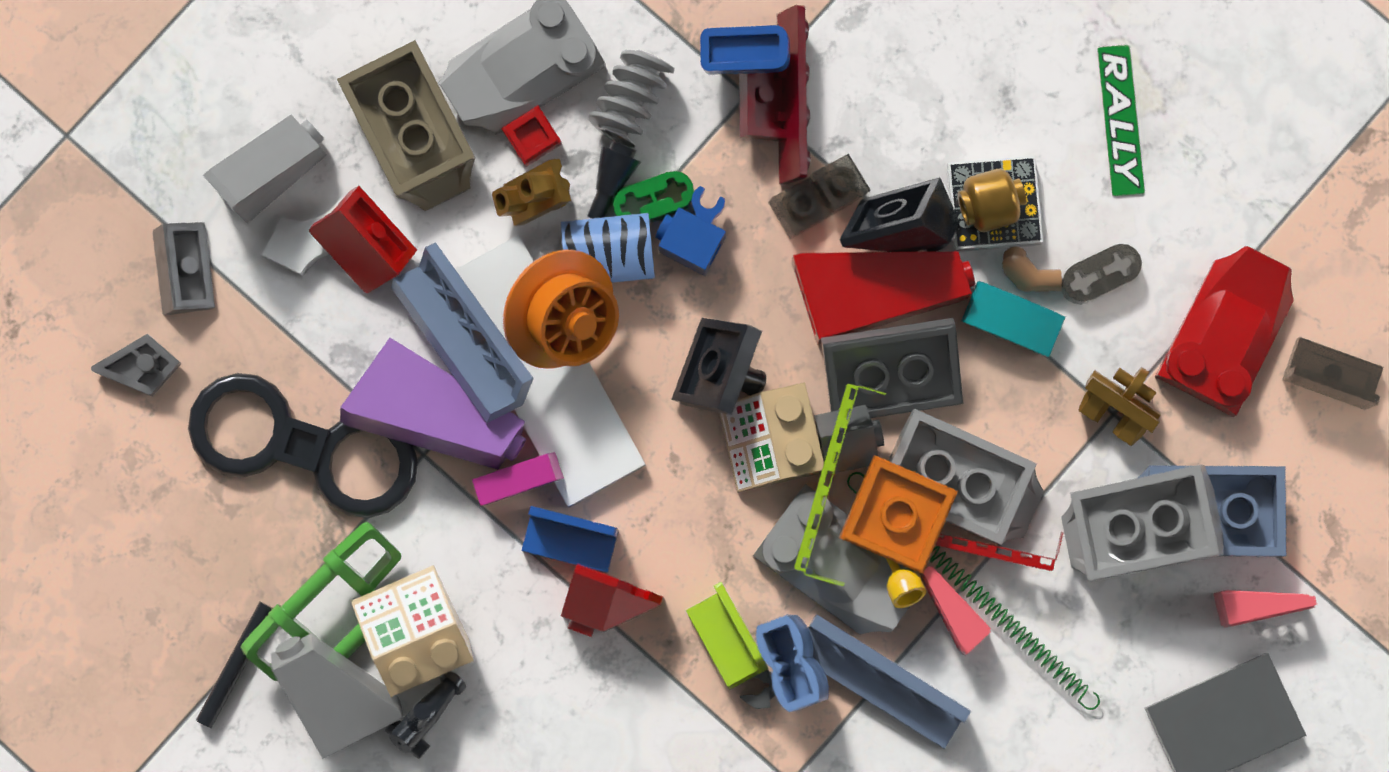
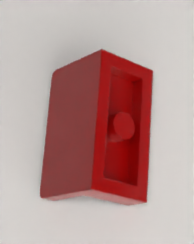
[309,186,417,293]

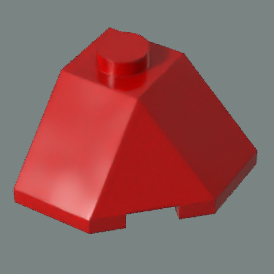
[560,564,664,637]

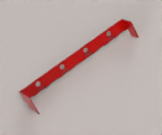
[935,532,1063,571]

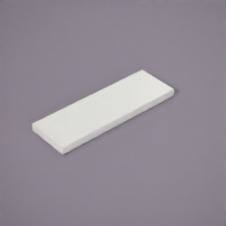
[455,235,646,508]

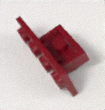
[739,5,811,185]

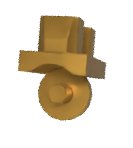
[492,159,571,226]
[1078,367,1161,446]

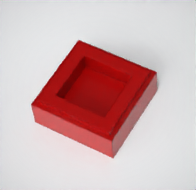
[501,105,562,167]

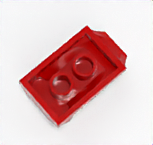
[1155,246,1294,417]

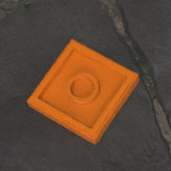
[839,455,958,574]

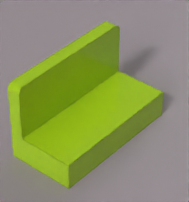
[686,582,768,690]

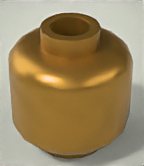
[958,168,1027,232]

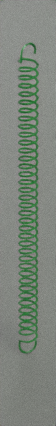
[847,472,1100,710]

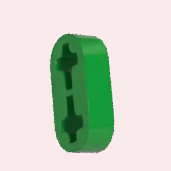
[613,171,694,223]

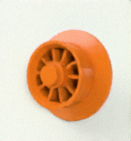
[503,250,619,369]

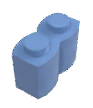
[756,615,829,712]

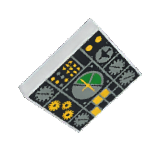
[947,156,1043,251]

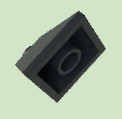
[840,177,960,252]

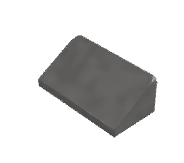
[153,222,215,315]

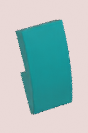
[961,281,1066,357]

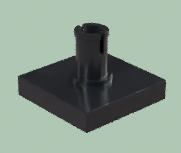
[671,318,766,415]

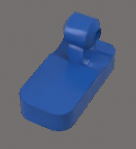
[700,25,790,75]

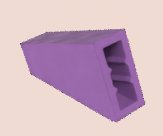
[340,338,526,470]

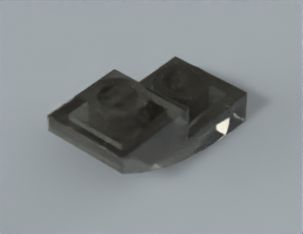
[768,153,871,239]

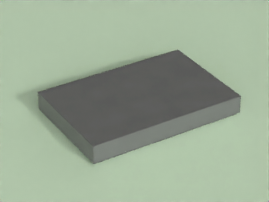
[821,318,964,418]
[1145,653,1307,772]

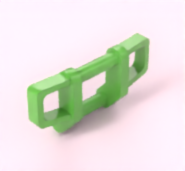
[241,522,402,681]

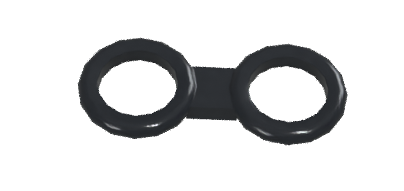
[188,373,418,518]

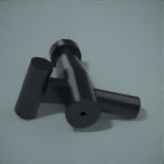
[385,671,466,759]

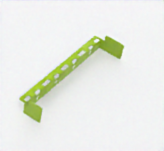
[794,384,887,587]

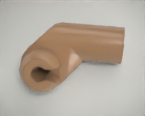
[1002,246,1062,292]

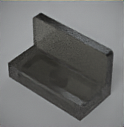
[1282,337,1384,410]

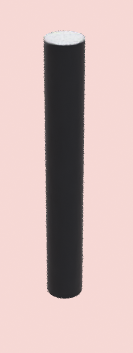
[196,601,273,728]

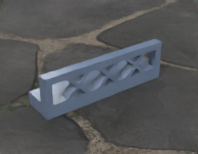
[391,242,534,423]
[808,615,971,749]

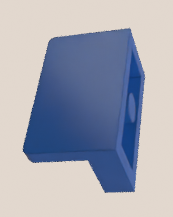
[521,506,619,573]

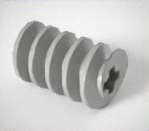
[589,50,675,148]

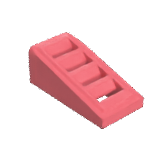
[920,566,991,655]
[1214,590,1317,628]

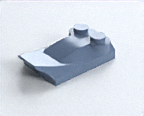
[1138,465,1286,557]

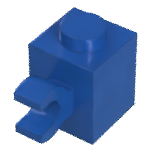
[655,186,726,277]

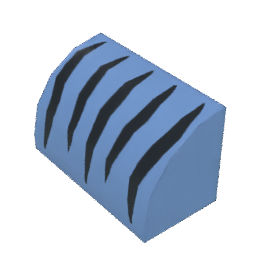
[561,213,655,283]

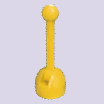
[886,558,926,608]

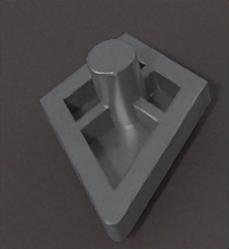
[91,334,182,396]

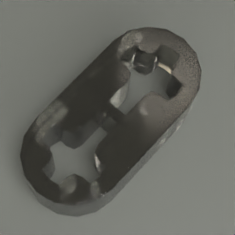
[1061,244,1142,305]

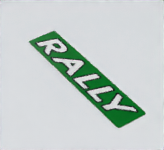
[1097,45,1145,196]

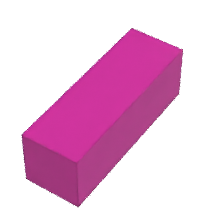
[472,452,564,506]

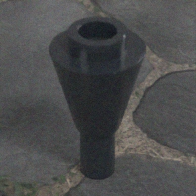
[587,141,641,219]

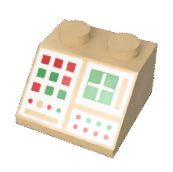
[719,382,824,493]
[351,565,474,697]

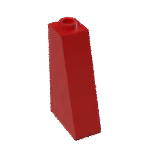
[791,251,976,346]

